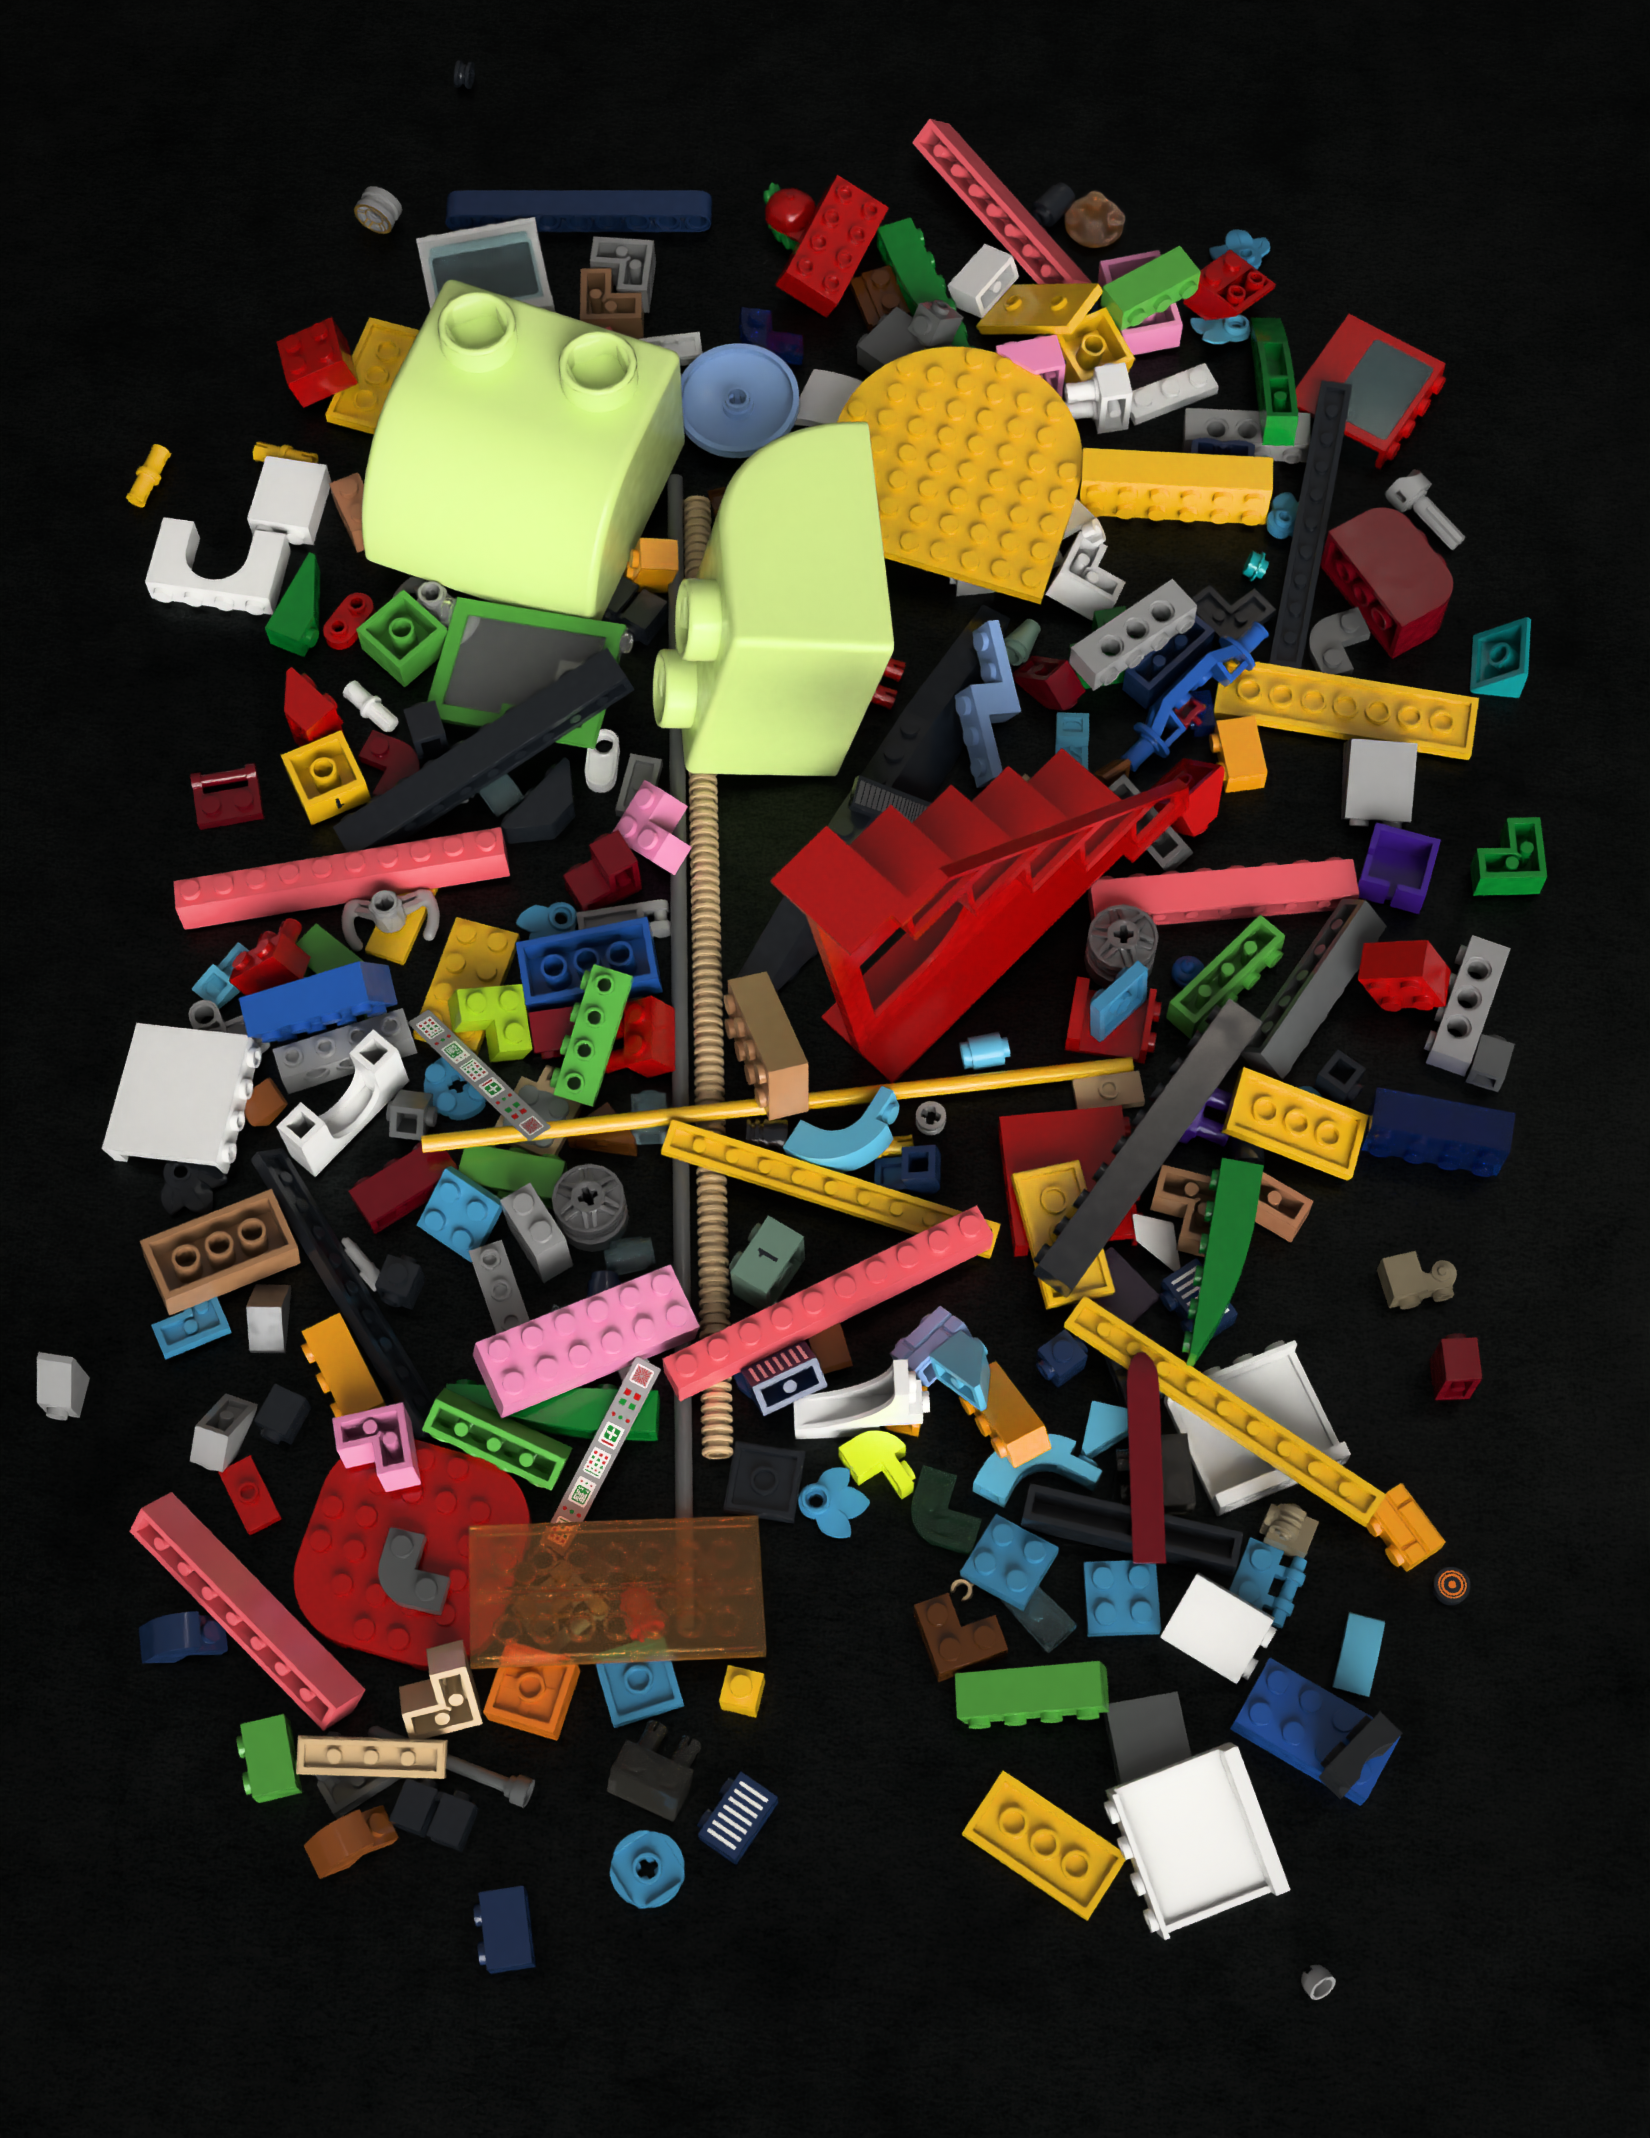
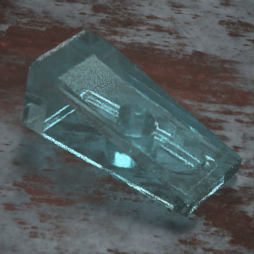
[1000,1586,1077,1653]

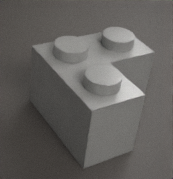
[590,236,656,313]

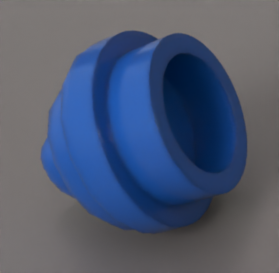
[1171,956,1204,989]

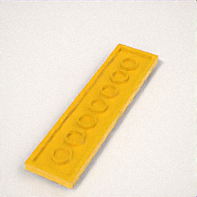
[1212,660,1479,760]

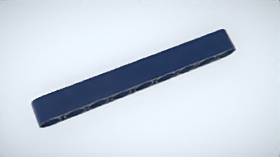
[445,190,712,232]

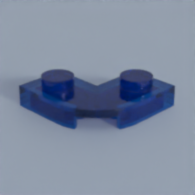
[739,307,804,365]

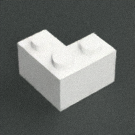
[1045,531,1125,621]

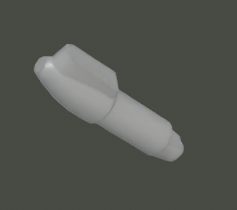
[341,1237,380,1292]

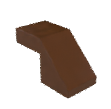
[807,1322,853,1374]

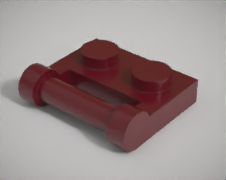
[190,762,264,830]

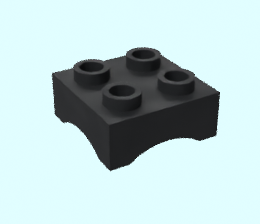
[1318,1712,1403,1799]

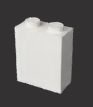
[247,456,332,545]
[1160,1573,1277,1684]

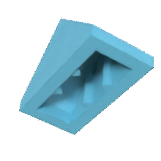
[1080,1401,1128,1459]

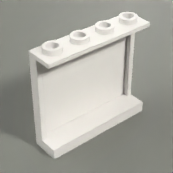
[102,1023,261,1174]
[1164,1340,1351,1516]
[1104,1742,1290,1940]

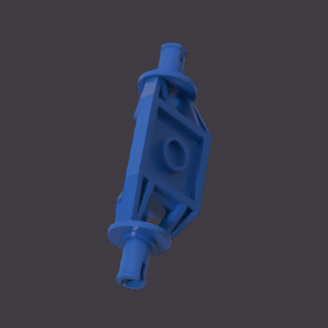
[1120,621,1269,772]

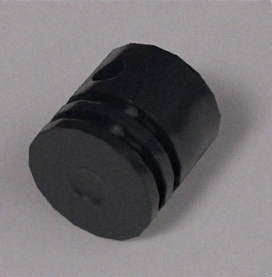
[746,1118,789,1156]

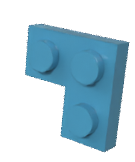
[151,1297,231,1360]

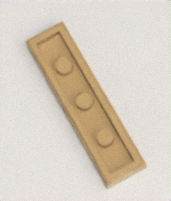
[296,1735,448,1779]

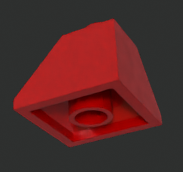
[1149,758,1225,837]

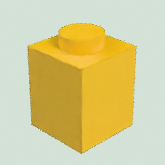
[719,1665,765,1718]

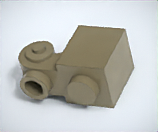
[1377,1251,1457,1309]
[1259,1503,1319,1559]

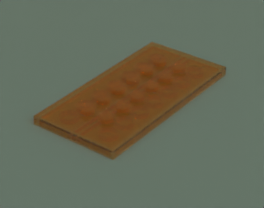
[469,1515,767,1669]

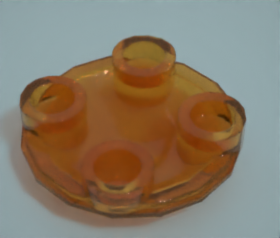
[1064,191,1125,248]

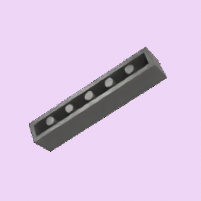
[1241,899,1387,1080]

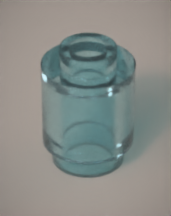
[604,1235,656,1275]

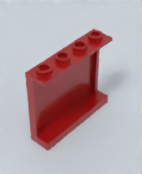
[998,1105,1143,1257]

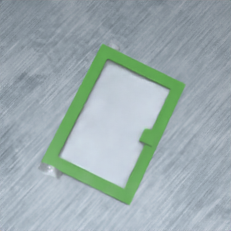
[427,597,633,749]

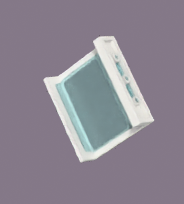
[416,217,555,312]

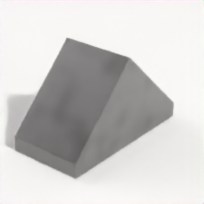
[246,1284,291,1353]

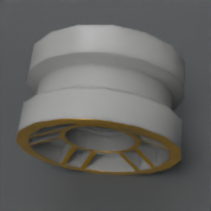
[354,186,402,234]

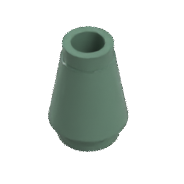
[1004,619,1041,665]

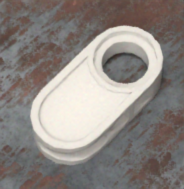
[585,729,620,793]

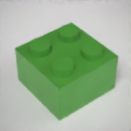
[356,590,448,687]

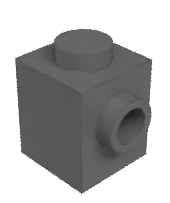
[907,300,963,347]
[386,1090,438,1141]

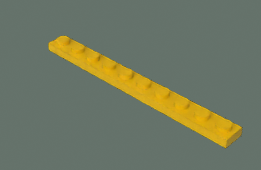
[661,1119,1001,1259]
[1064,1296,1386,1527]

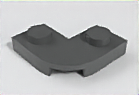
[1308,607,1371,676]
[378,1527,451,1616]

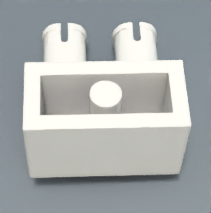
[1064,363,1133,434]

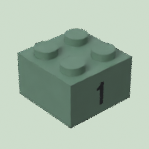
[729,1216,805,1310]

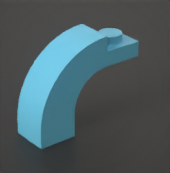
[783,1086,900,1173]
[973,1434,1102,1507]

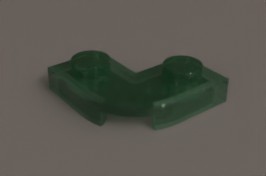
[911,1465,982,1556]

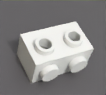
[948,244,1019,318]

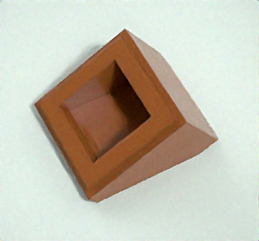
[1093,758,1131,787]
[244,1078,288,1126]

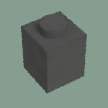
[1465,1034,1515,1092]

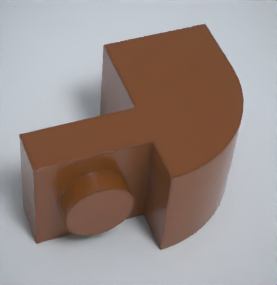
[304,1805,399,1879]

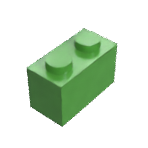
[237,1714,302,1803]

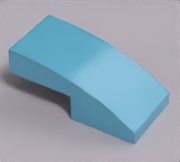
[1055,712,1089,770]
[192,942,249,1009]
[1332,1612,1385,1697]

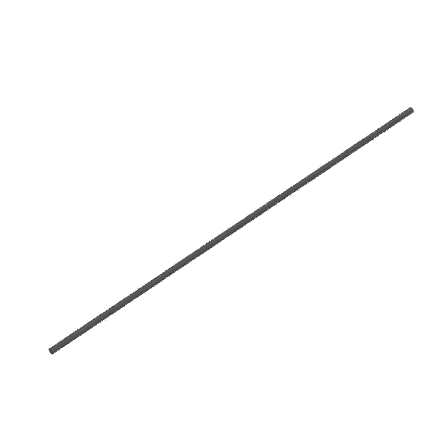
[667,474,694,1629]

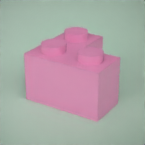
[612,780,692,875]
[332,1402,421,1492]

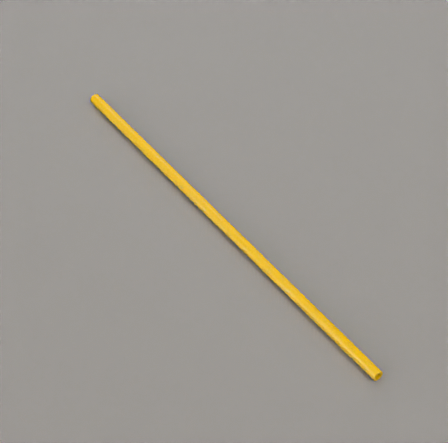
[421,1057,1134,1153]

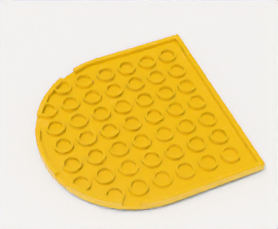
[837,347,1083,605]

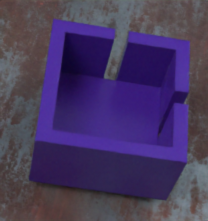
[1358,822,1441,914]

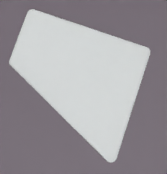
[1132,1214,1180,1272]

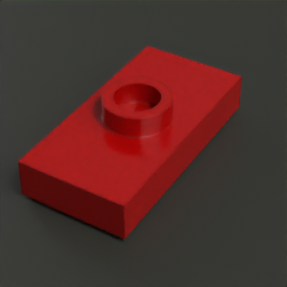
[218,1455,282,1536]

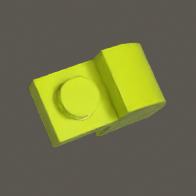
[838,1431,916,1500]

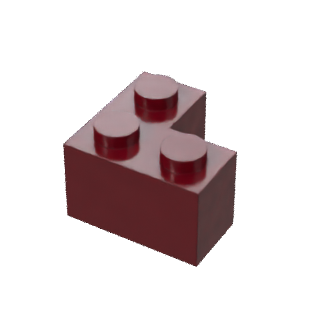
[563,830,642,912]

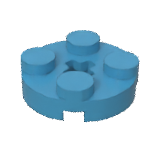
[424,1057,487,1120]
[610,1830,685,1909]

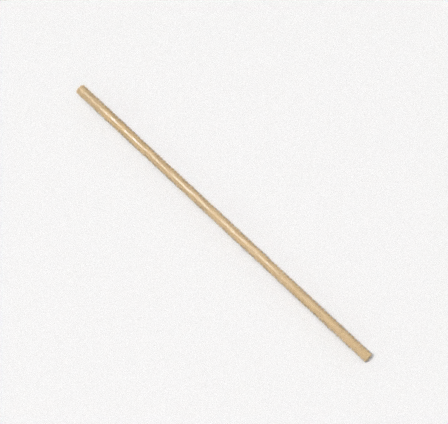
[683,495,734,1459]

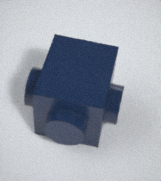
[1036,1329,1088,1388]

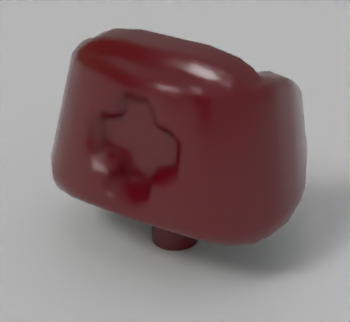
[1174,696,1206,730]

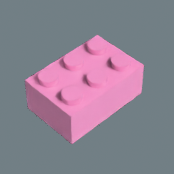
[1098,250,1183,355]

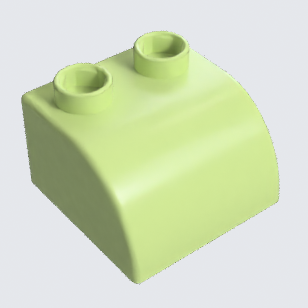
[362,279,685,621]
[653,422,894,776]

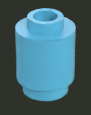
[959,1032,1010,1071]

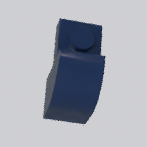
[874,1145,941,1198]
[139,1611,228,1663]

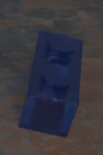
[1189,690,1216,737]

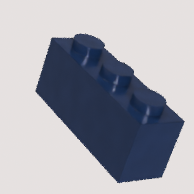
[1122,615,1215,709]

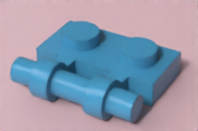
[1229,1537,1307,1628]

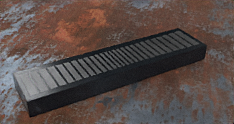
[847,775,932,823]

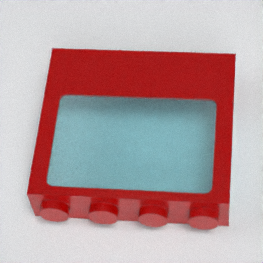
[1296,314,1446,469]

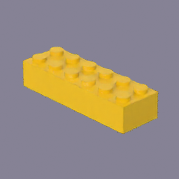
[1078,448,1273,526]

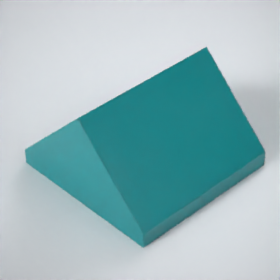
[1470,617,1531,698]

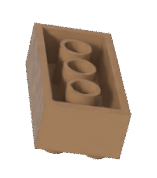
[724,971,809,1121]
[140,1189,300,1316]

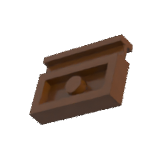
[849,265,910,331]

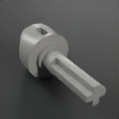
[1385,469,1465,550]

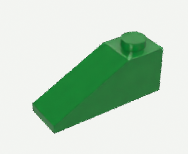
[265,552,320,657]

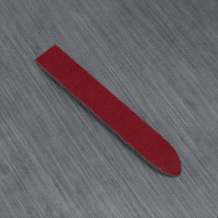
[1126,1352,1166,1564]

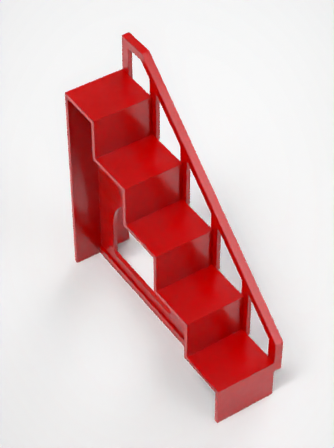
[770,748,1189,1083]

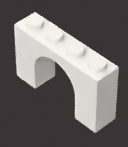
[145,517,291,615]
[277,1029,409,1177]

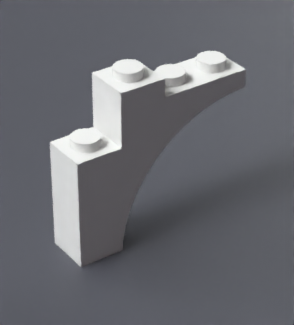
[793,1359,930,1439]

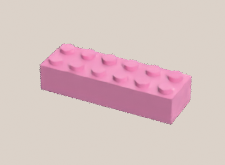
[473,1264,700,1418]

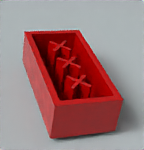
[775,175,889,317]

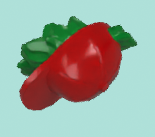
[764,182,817,250]

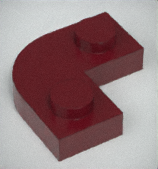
[358,730,420,797]

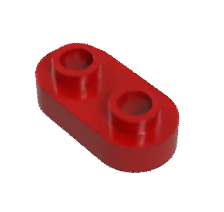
[323,593,375,650]

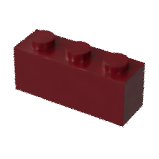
[349,1141,458,1234]

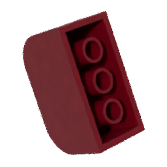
[1320,508,1453,659]

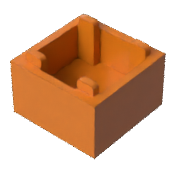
[483,1641,581,1741]

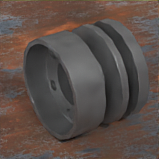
[1084,904,1159,989]
[552,1164,629,1252]

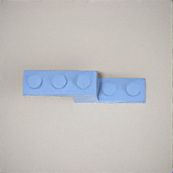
[955,620,1021,788]

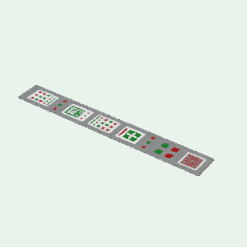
[408,1010,551,1141]
[540,1357,661,1557]

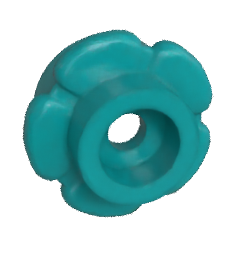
[1242,551,1269,581]

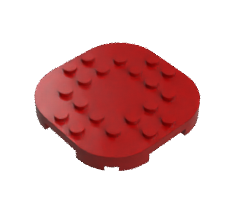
[294,1439,532,1671]

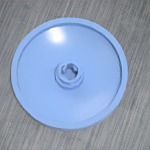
[681,343,799,458]

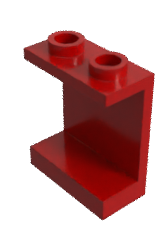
[1065,976,1162,1063]

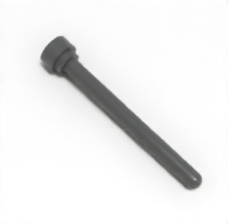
[368,1726,535,1808]

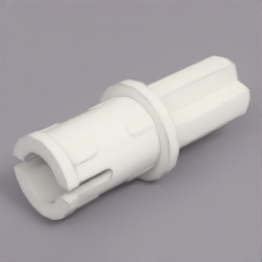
[343,680,399,732]

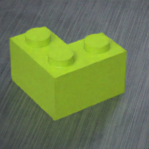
[448,984,532,1062]

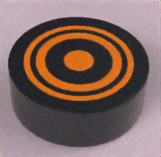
[1432,1567,1471,1605]

